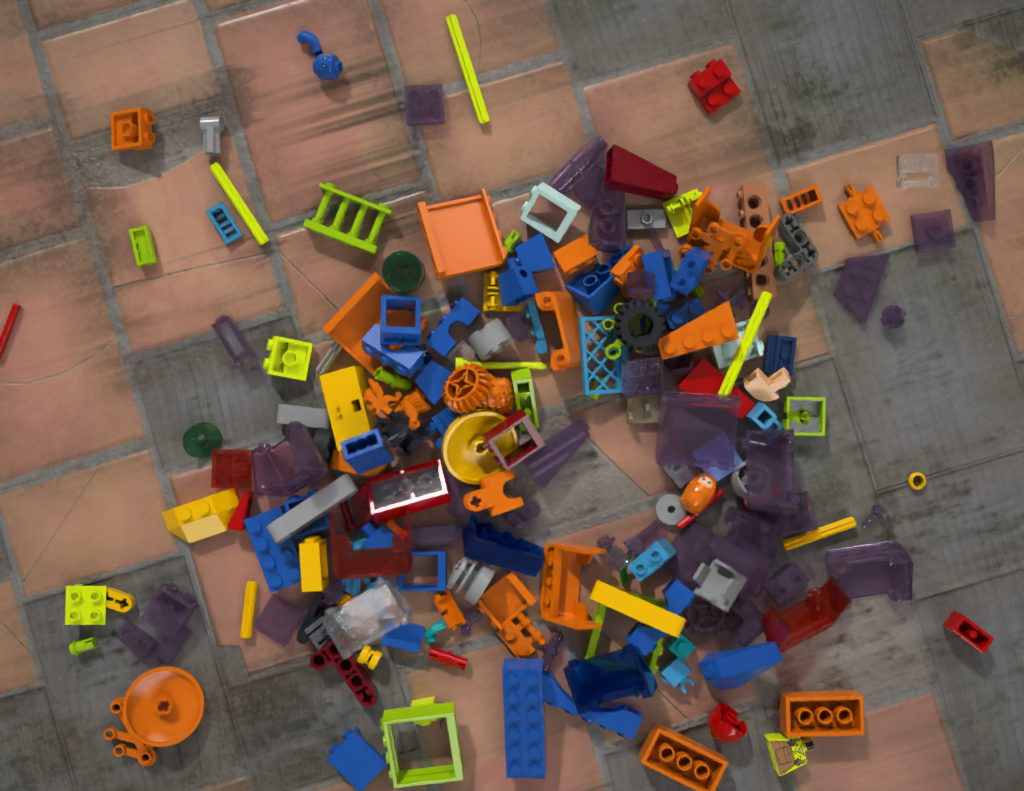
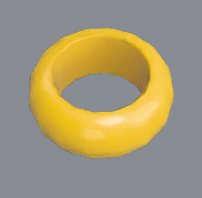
[908,472,926,490]

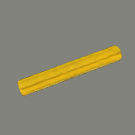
[782,517,856,551]

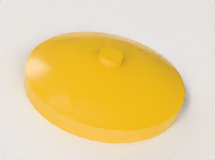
[441,409,518,484]

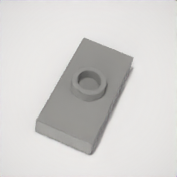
[626,209,666,230]
[655,447,695,488]

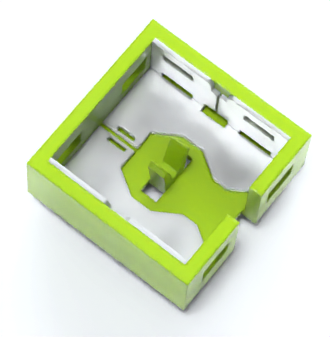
[782,397,826,436]

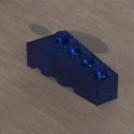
[462,515,545,577]

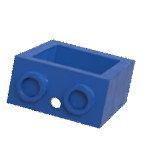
[670,246,713,295]
[641,249,681,303]
[380,295,421,346]
[395,549,447,592]

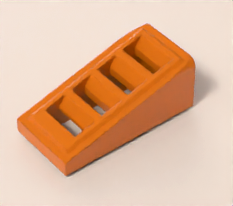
[779,184,823,215]

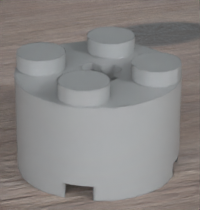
[468,318,514,362]

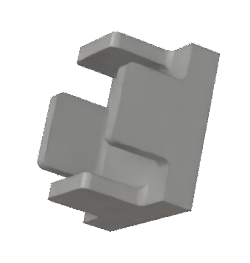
[692,559,747,613]

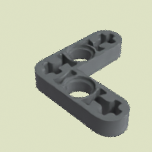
[773,214,819,282]

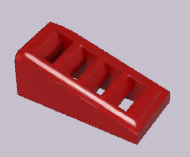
[227,491,254,531]

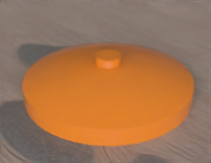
[122,666,204,747]

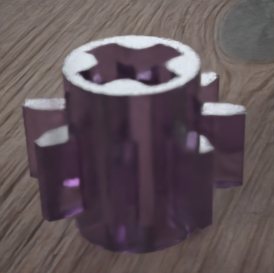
[880,305,906,329]
[322,582,346,606]

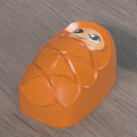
[680,472,717,514]

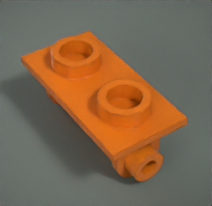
[433,589,467,631]

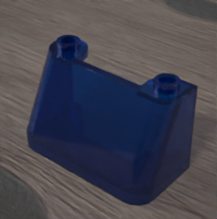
[563,644,658,715]

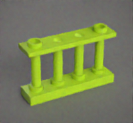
[303,182,394,256]

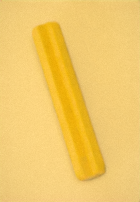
[240,581,258,638]

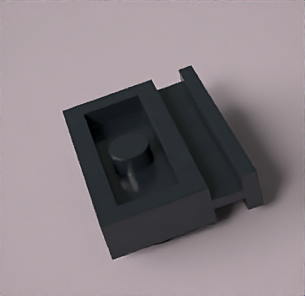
[302,603,350,651]

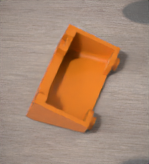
[534,291,581,373]

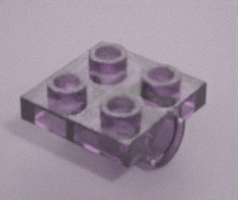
[622,354,661,399]

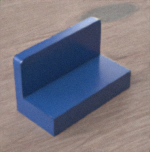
[381,618,425,653]

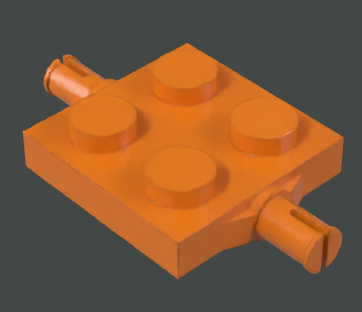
[837,183,891,243]

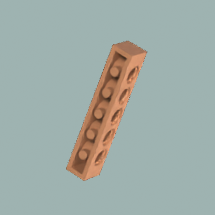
[736,183,777,302]

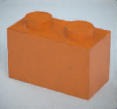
[552,234,598,275]

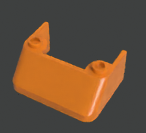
[687,186,781,273]
[540,543,607,630]

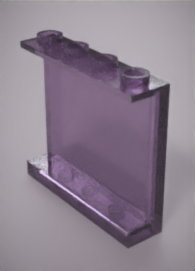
[655,391,742,470]

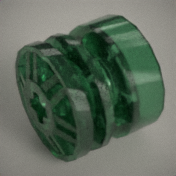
[382,251,426,293]

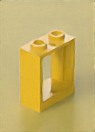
[299,535,329,592]

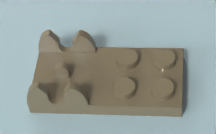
[625,346,668,424]

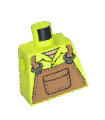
[764,732,814,776]

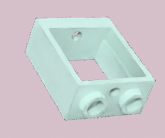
[520,182,582,243]

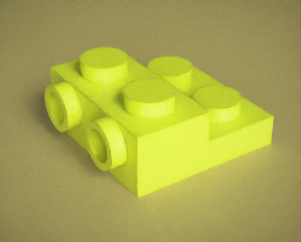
[263,336,313,381]

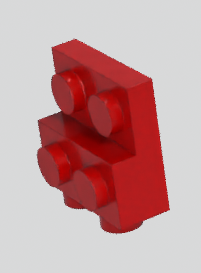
[687,59,741,116]

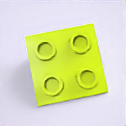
[662,188,702,238]
[65,584,107,625]

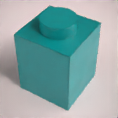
[665,633,695,661]

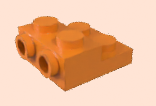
[110,107,155,152]
[610,244,648,300]

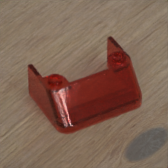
[330,510,413,580]
[761,576,852,653]

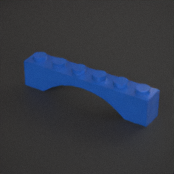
[544,670,643,739]

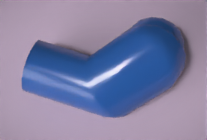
[297,30,323,55]

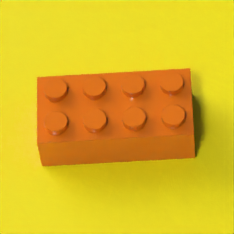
[779,690,865,737]
[638,721,728,791]

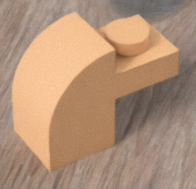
[743,367,791,401]

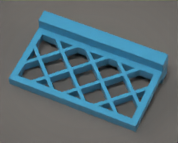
[578,316,631,395]

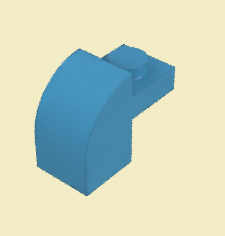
[745,402,784,441]

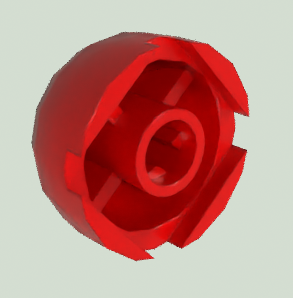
[708,703,748,743]

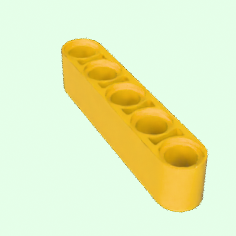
[589,580,686,638]

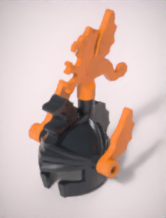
[363,378,430,457]

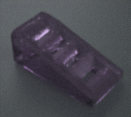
[116,620,160,660]

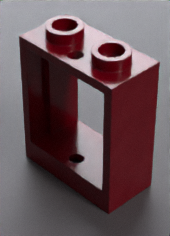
[483,409,546,471]

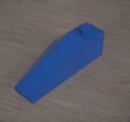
[564,245,633,315]
[699,641,783,690]

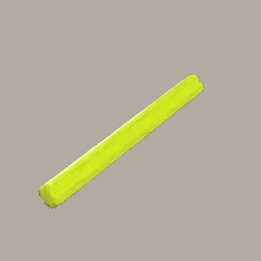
[446,14,490,124]
[717,291,772,400]

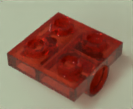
[211,449,252,488]

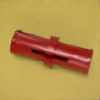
[428,647,468,670]

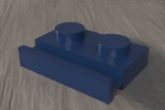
[763,334,797,376]

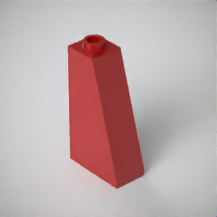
[675,358,755,419]

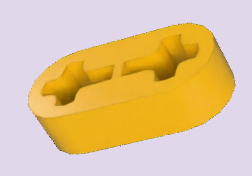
[106,587,135,613]

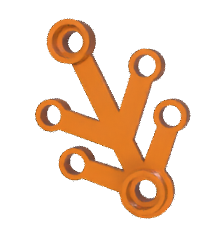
[678,222,749,275]
[103,697,157,767]

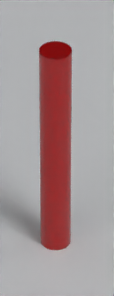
[0,303,21,359]
[676,488,724,530]

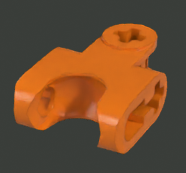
[463,469,524,517]

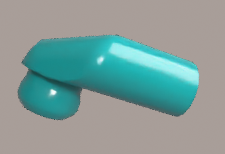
[424,620,447,643]

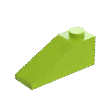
[511,368,539,431]

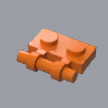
[496,612,546,659]

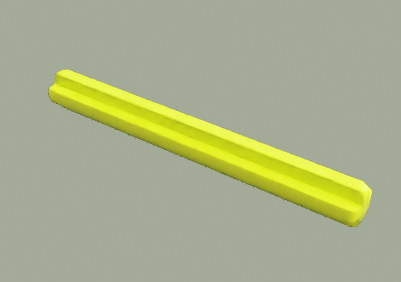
[209,162,269,245]

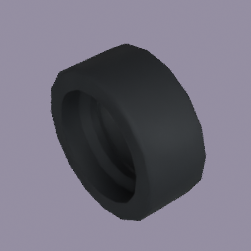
[309,427,335,466]

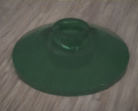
[182,422,222,458]

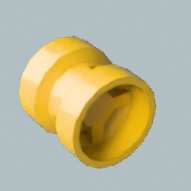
[357,644,382,670]

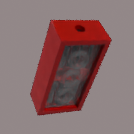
[365,459,452,523]

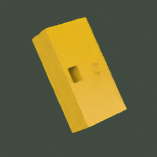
[319,366,378,451]

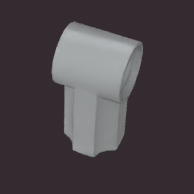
[200,117,224,156]

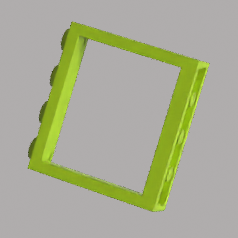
[583,585,667,679]
[380,702,464,788]

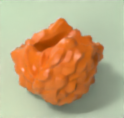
[476,374,515,415]

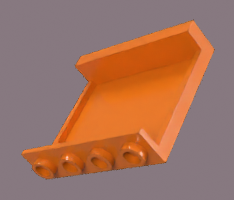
[417,189,508,280]
[322,272,426,376]

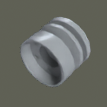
[446,553,495,605]

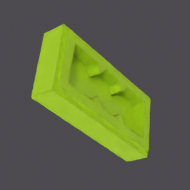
[128,225,158,267]

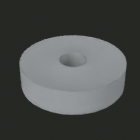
[655,494,687,525]

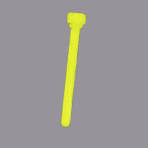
[455,358,547,371]

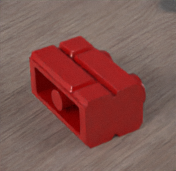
[943,611,994,654]

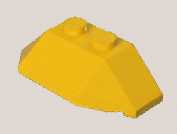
[162,488,240,543]

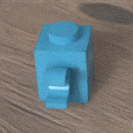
[659,654,694,693]

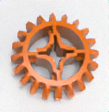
[441,363,492,414]

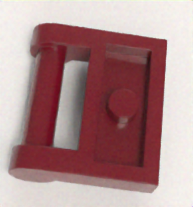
[340,485,376,532]

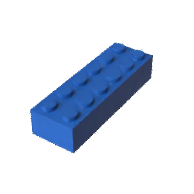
[502,658,547,779]

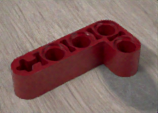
[310,637,379,707]

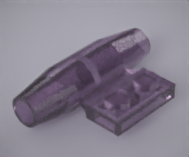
[548,136,609,210]

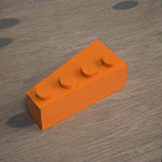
[657,300,739,361]

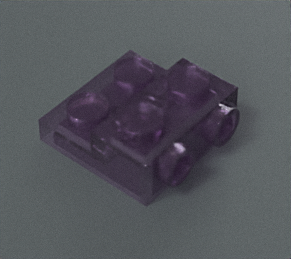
[140,583,198,639]

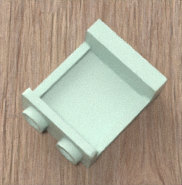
[709,319,764,369]

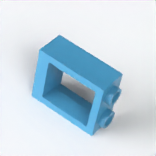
[627,538,678,582]

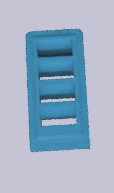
[205,202,243,245]

